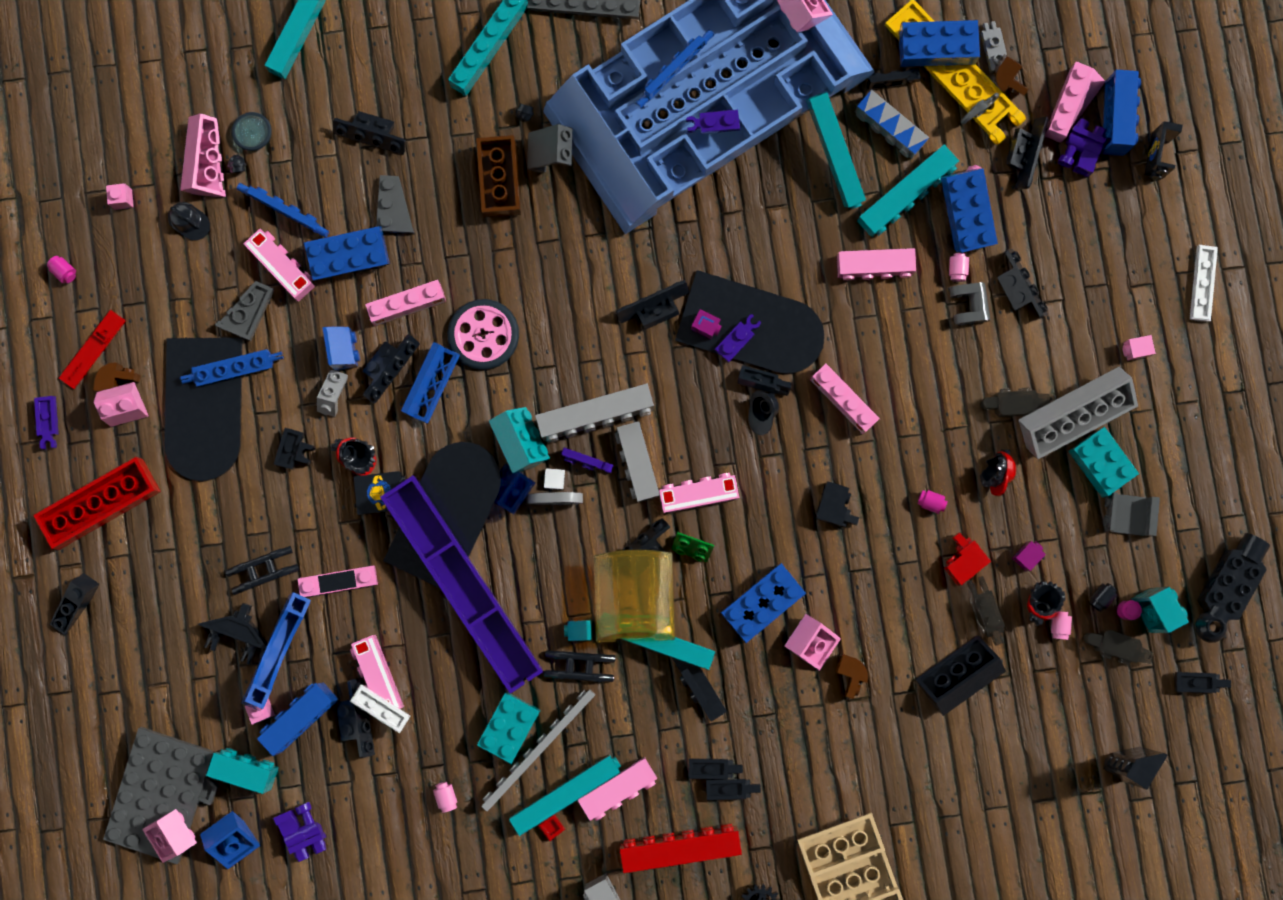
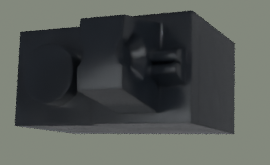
[814,481,859,527]

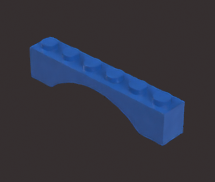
[241,592,311,711]

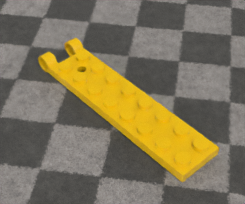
[885,0,1026,145]

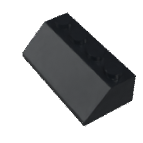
[916,635,1006,716]
[1103,747,1168,790]

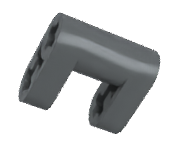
[949,282,991,326]

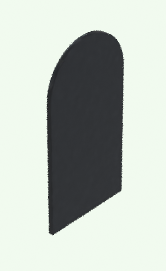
[675,270,824,374]
[164,337,243,482]
[384,442,501,588]

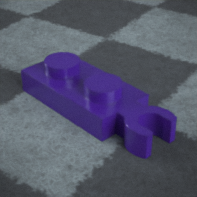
[686,110,740,134]
[715,314,761,363]
[34,396,59,449]
[561,448,613,473]

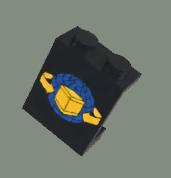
[1144,121,1183,180]
[354,471,407,516]

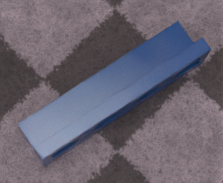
[401,342,460,424]

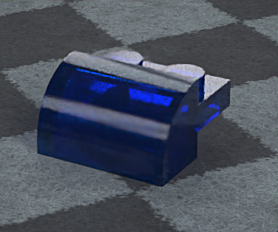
[495,463,535,515]

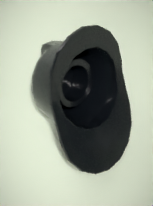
[168,202,210,240]
[748,390,779,435]

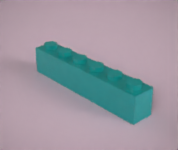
[448,0,528,96]
[857,144,959,237]

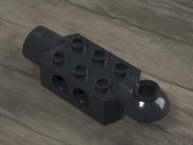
[1195,533,1270,643]

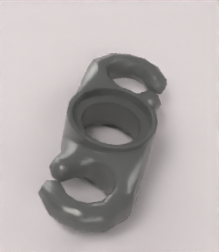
[960,93,999,125]

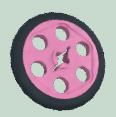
[447,299,519,370]

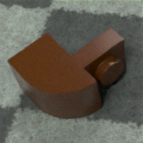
[994,54,1029,96]
[93,362,140,392]
[835,654,868,699]

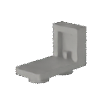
[317,370,348,417]

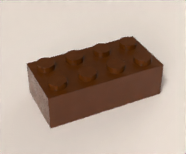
[476,135,521,218]

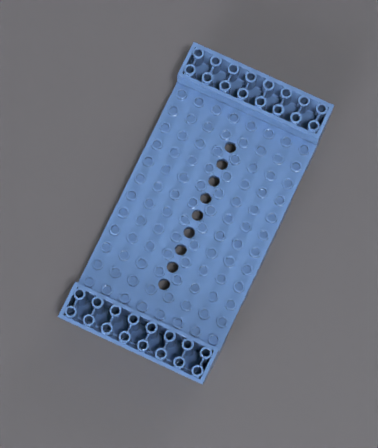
[543,0,875,234]

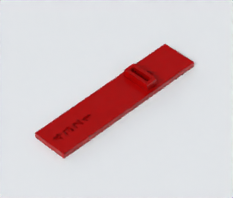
[59,309,126,389]

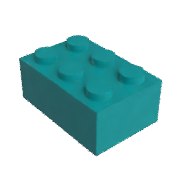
[489,407,550,473]
[1068,427,1139,498]
[1131,587,1189,633]
[477,692,541,764]
[206,748,279,794]

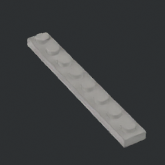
[482,690,596,811]

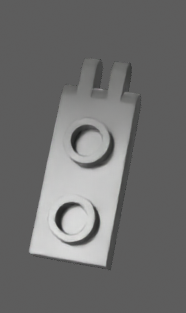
[981,21,1007,73]

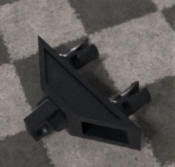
[197,603,268,665]

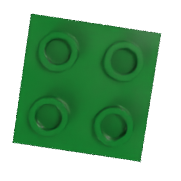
[671,532,714,562]

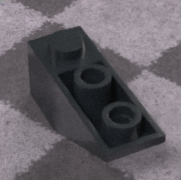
[49,573,99,635]

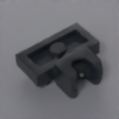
[274,428,316,470]

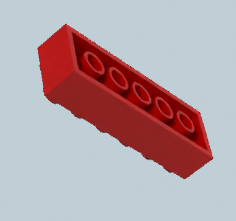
[33,457,161,550]
[620,823,742,873]

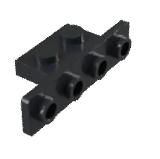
[333,111,406,155]
[1006,116,1049,190]
[997,249,1048,318]
[616,280,689,330]
[362,334,420,404]
[604,518,670,577]
[671,657,727,721]
[335,678,375,758]

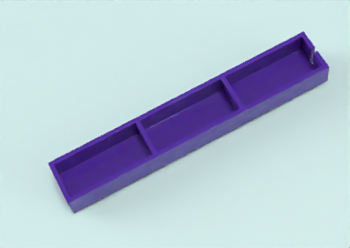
[380,475,543,694]

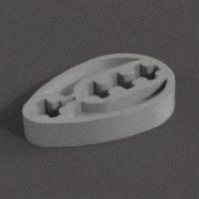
[528,492,583,505]

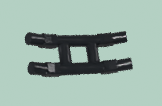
[225,546,299,595]
[544,650,616,682]

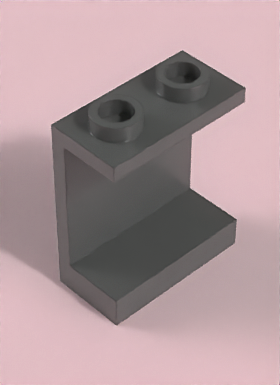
[527,124,572,174]
[1103,492,1160,537]

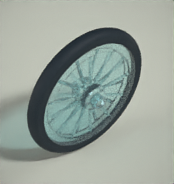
[232,112,272,151]

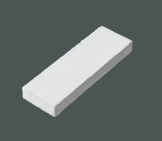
[350,684,411,733]

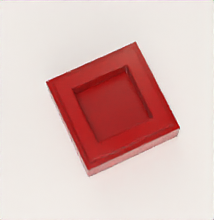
[538,814,565,842]

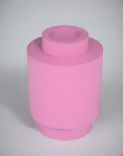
[949,253,969,282]
[1051,611,1072,640]
[433,782,457,813]

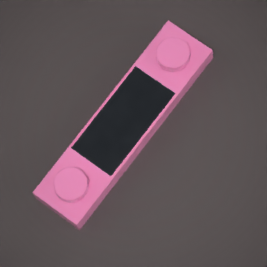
[298,566,378,597]

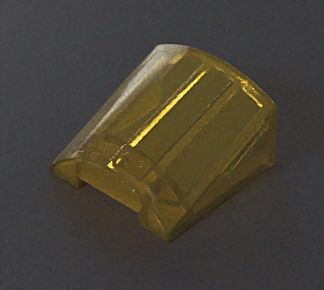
[594,550,675,642]

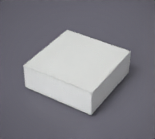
[544,469,565,490]

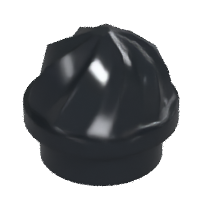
[516,103,534,122]
[227,155,247,173]

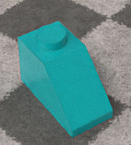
[564,620,592,641]

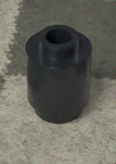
[1089,583,1118,612]

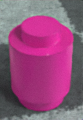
[47,256,76,283]
[917,490,948,514]
[1117,600,1142,620]

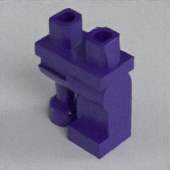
[1058,119,1106,177]
[273,802,326,862]

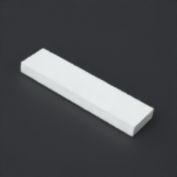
[1190,245,1218,322]

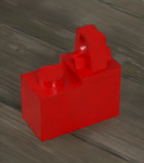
[943,532,991,586]

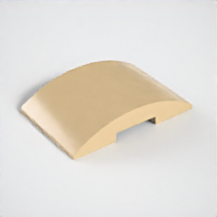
[797,813,903,900]

